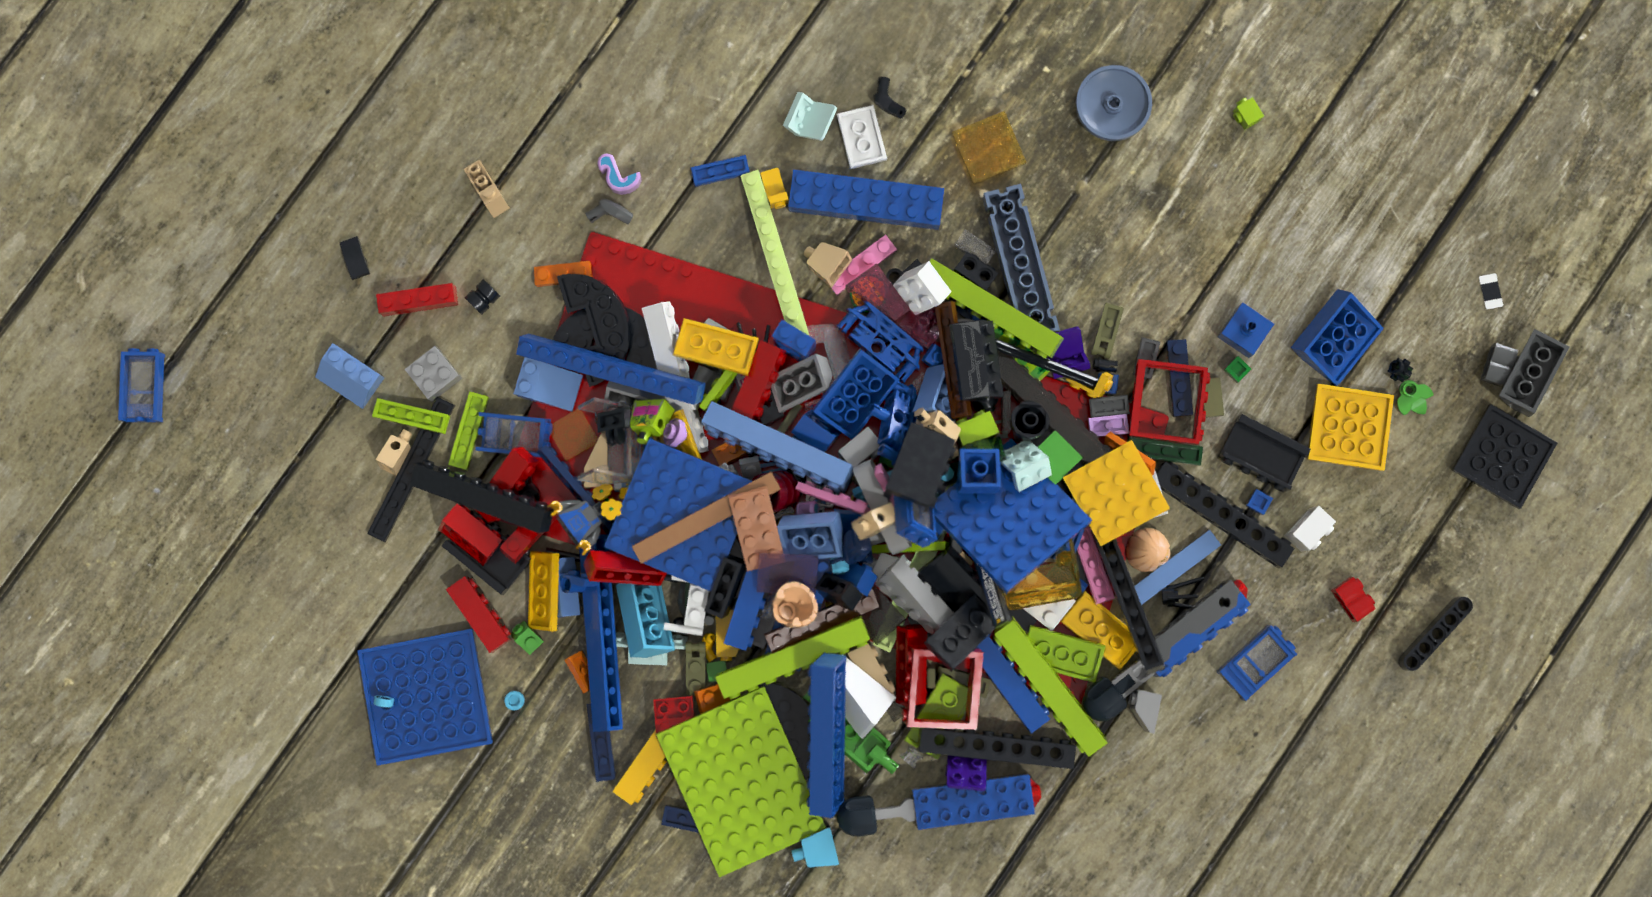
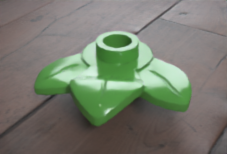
[1397,380,1434,415]

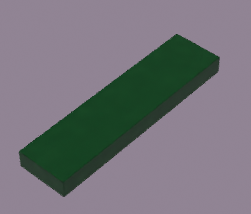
[1127,436,1203,466]

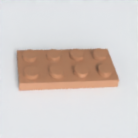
[728,486,785,571]

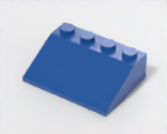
[1291,289,1384,386]
[812,348,900,440]

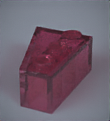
[845,263,910,323]

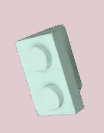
[783,92,837,140]
[1000,441,1052,492]

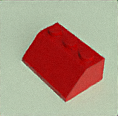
[438,503,502,566]

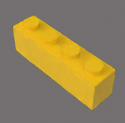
[612,730,667,805]

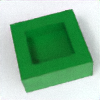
[1224,356,1252,383]

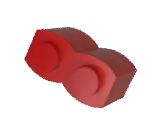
[1331,577,1376,622]

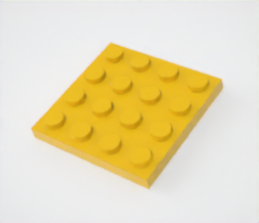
[1307,384,1394,471]
[1063,440,1170,546]

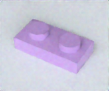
[1088,414,1129,438]

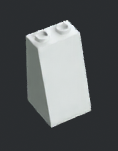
[845,658,896,739]

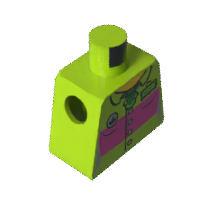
[630,399,675,445]

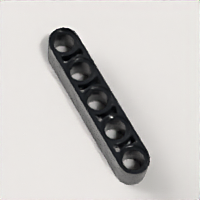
[1398,597,1473,671]

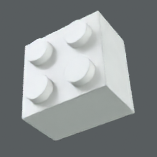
[893,261,951,315]
[1284,506,1336,552]

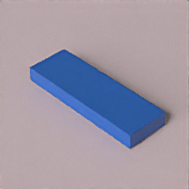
[691,155,750,187]

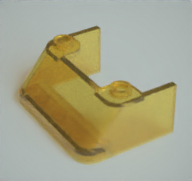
[1002,538,1082,610]

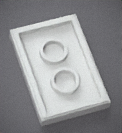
[837,105,887,169]

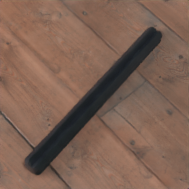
[995,339,1099,389]

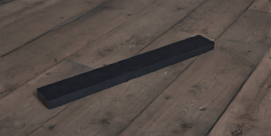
[367,397,455,543]

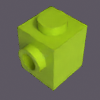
[1233,97,1264,130]

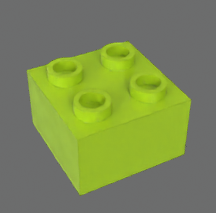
[955,410,999,449]

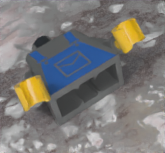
[547,500,602,555]

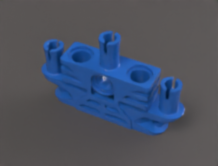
[836,301,924,383]
[868,381,918,466]

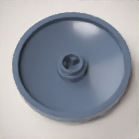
[1076,65,1152,141]

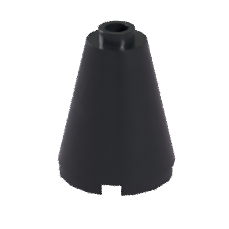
[1011,401,1050,443]

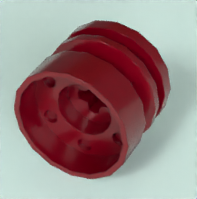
[751,470,800,513]

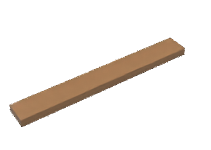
[632,472,780,564]

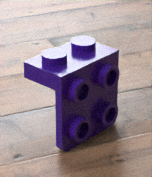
[1046,326,1091,379]
[945,755,987,791]

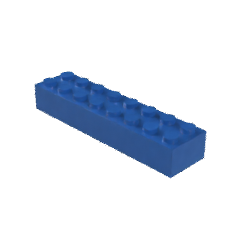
[788,170,944,230]
[807,653,846,818]

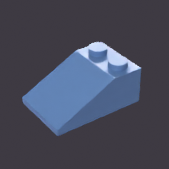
[513,357,583,412]

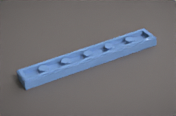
[1134,530,1221,605]

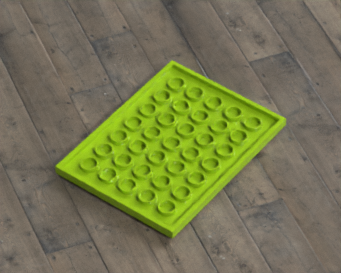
[656,686,826,878]

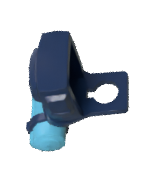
[829,527,874,574]

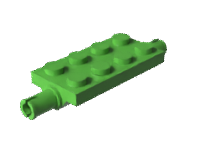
[803,692,899,775]

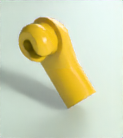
[701,633,717,662]

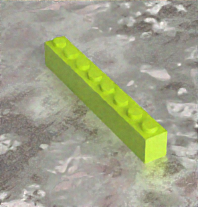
[929,258,1064,359]
[715,616,870,699]
[993,616,1108,756]

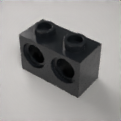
[954,252,998,291]

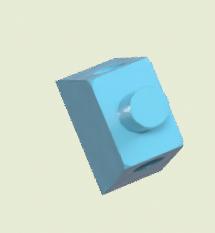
[791,826,839,867]

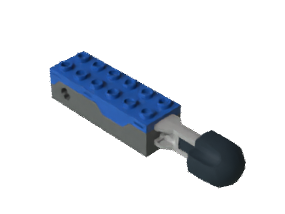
[1083,579,1251,721]
[837,773,1041,837]

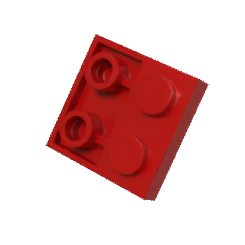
[653,696,694,739]

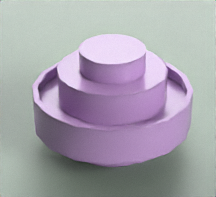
[663,418,687,448]

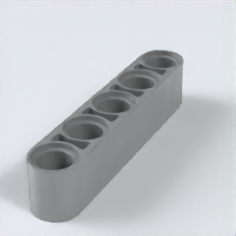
[853,459,912,555]

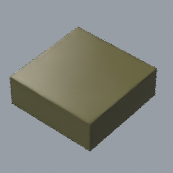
[926,668,935,688]

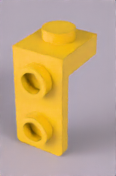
[761,168,789,209]
[1066,372,1114,398]

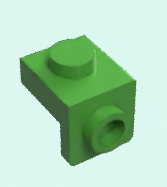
[511,621,544,655]

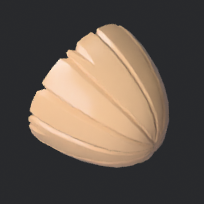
[1126,528,1170,572]
[773,582,818,628]

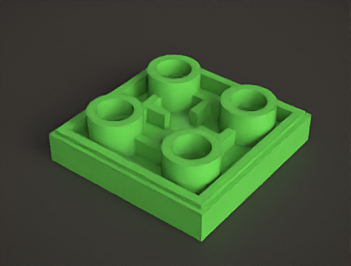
[1038,430,1083,485]

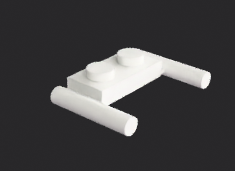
[663,576,709,636]

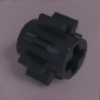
[1387,357,1413,382]

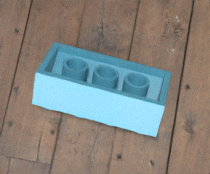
[616,583,675,658]

